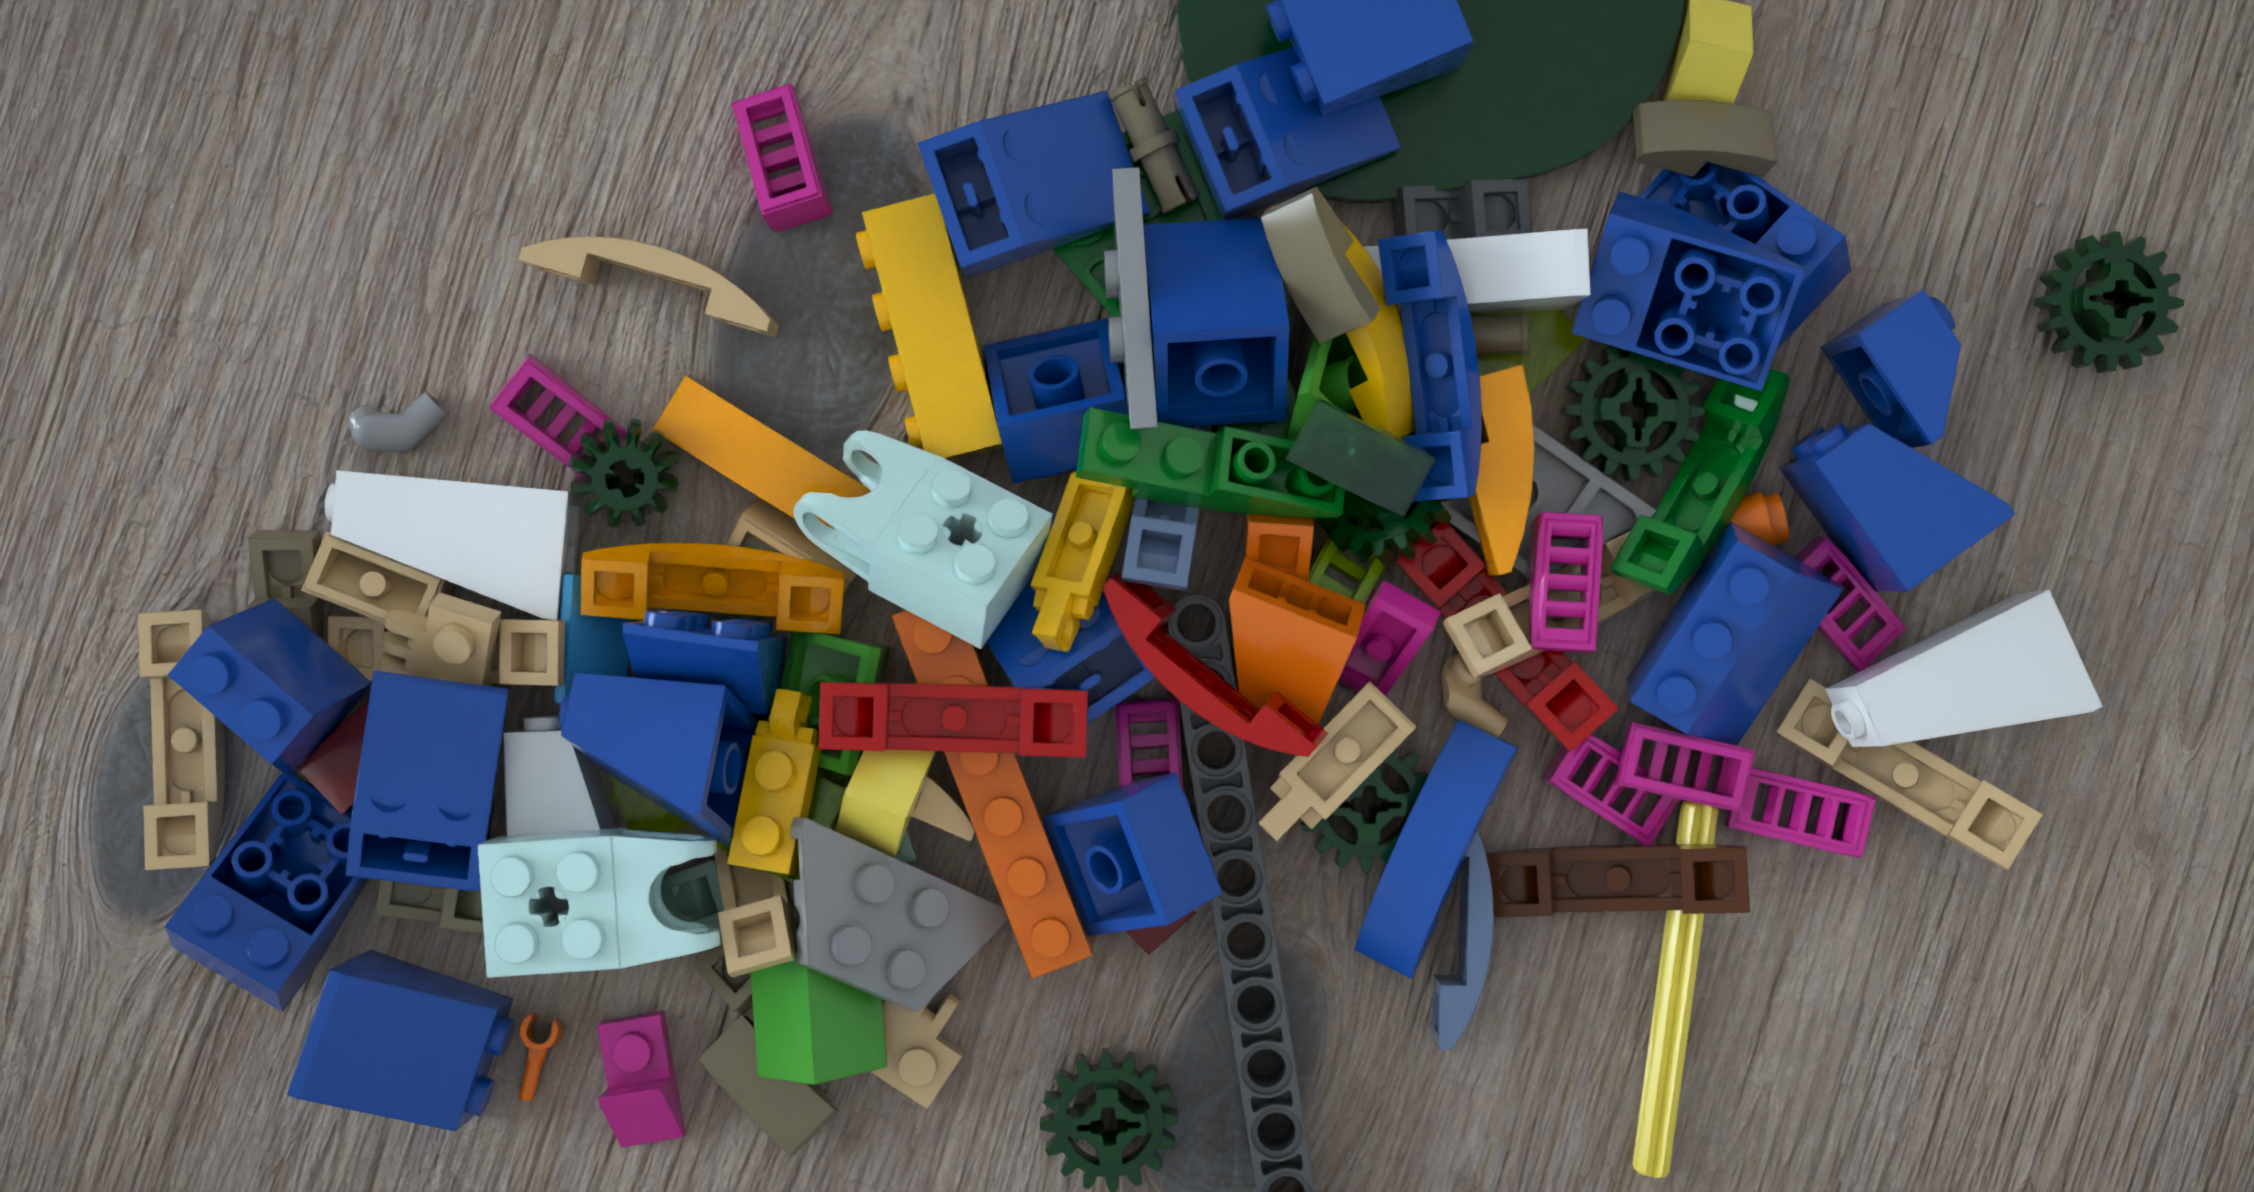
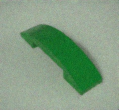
[1610,369,1790,595]

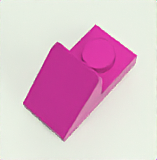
[1338,580,1441,696]
[597,1010,686,1148]

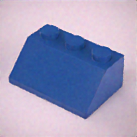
[1627,521,1844,745]

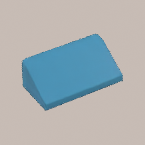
[554,574,632,703]

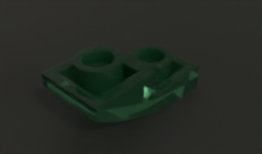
[1286,397,1436,516]

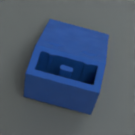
[1173,47,1401,220]
[917,91,1150,278]
[1639,162,1851,351]
[1572,191,1806,391]
[986,513,1156,724]
[622,609,787,715]
[345,670,509,892]
[164,772,369,1012]

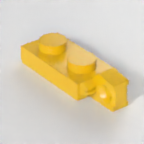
[1030,472,1135,653]
[727,689,822,876]

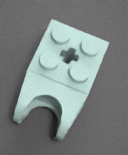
[793,430,1052,649]
[478,828,723,978]

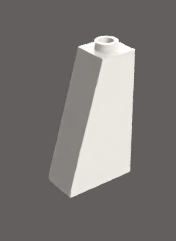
[1364,229,1590,314]
[325,470,583,620]
[1825,589,2103,747]
[503,716,616,914]

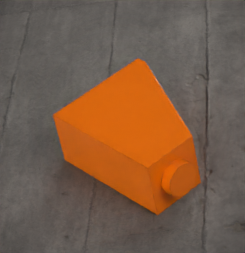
[1229,557,1366,724]

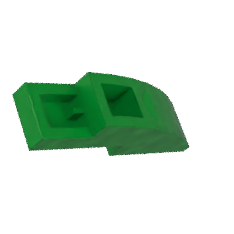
[1076,407,1349,518]

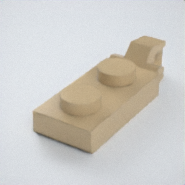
[1258,682,1416,842]

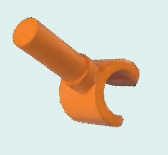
[518,1013,564,1101]

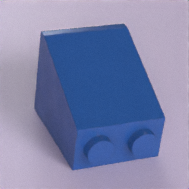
[1265,0,1474,116]
[1143,218,1290,427]
[1779,423,2015,592]
[168,598,372,777]
[559,672,759,848]
[287,950,515,1131]

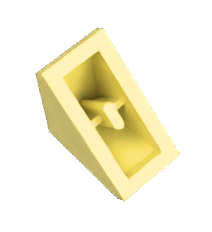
[1662,0,1753,104]
[836,749,936,858]

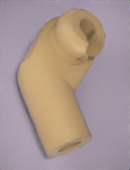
[1441,653,1509,737]

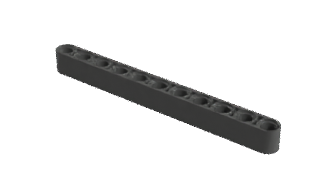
[1167,594,1316,1192]

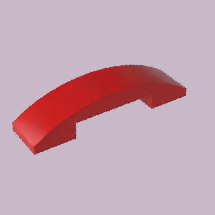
[1396,523,1619,752]
[1103,571,1328,757]
[818,682,1088,758]

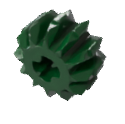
[569,418,679,527]

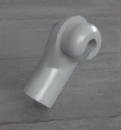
[348,391,449,452]

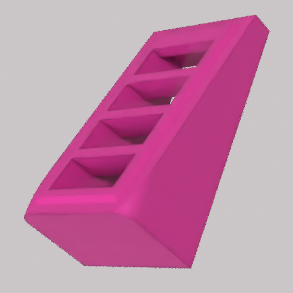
[732,83,832,232]
[489,353,627,476]
[1528,512,1603,653]
[1794,537,1907,672]
[1115,699,1185,793]
[1615,721,1756,813]
[1541,734,1680,844]
[1725,767,1875,858]

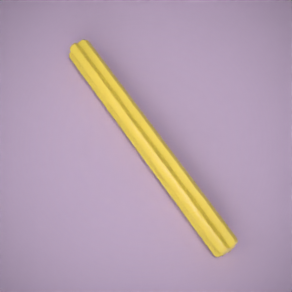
[1632,801,1718,1178]

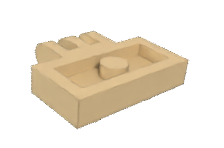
[378,593,502,686]
[870,993,964,1109]

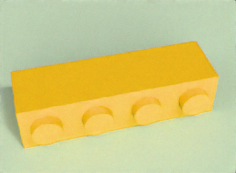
[856,193,1003,461]

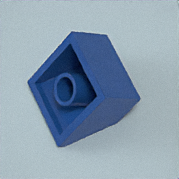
[1820,290,1961,448]
[983,318,1129,484]
[1041,772,1223,936]

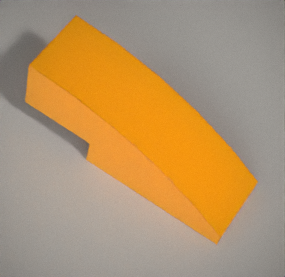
[1467,364,1534,576]

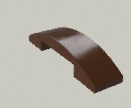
[1486,844,1750,917]

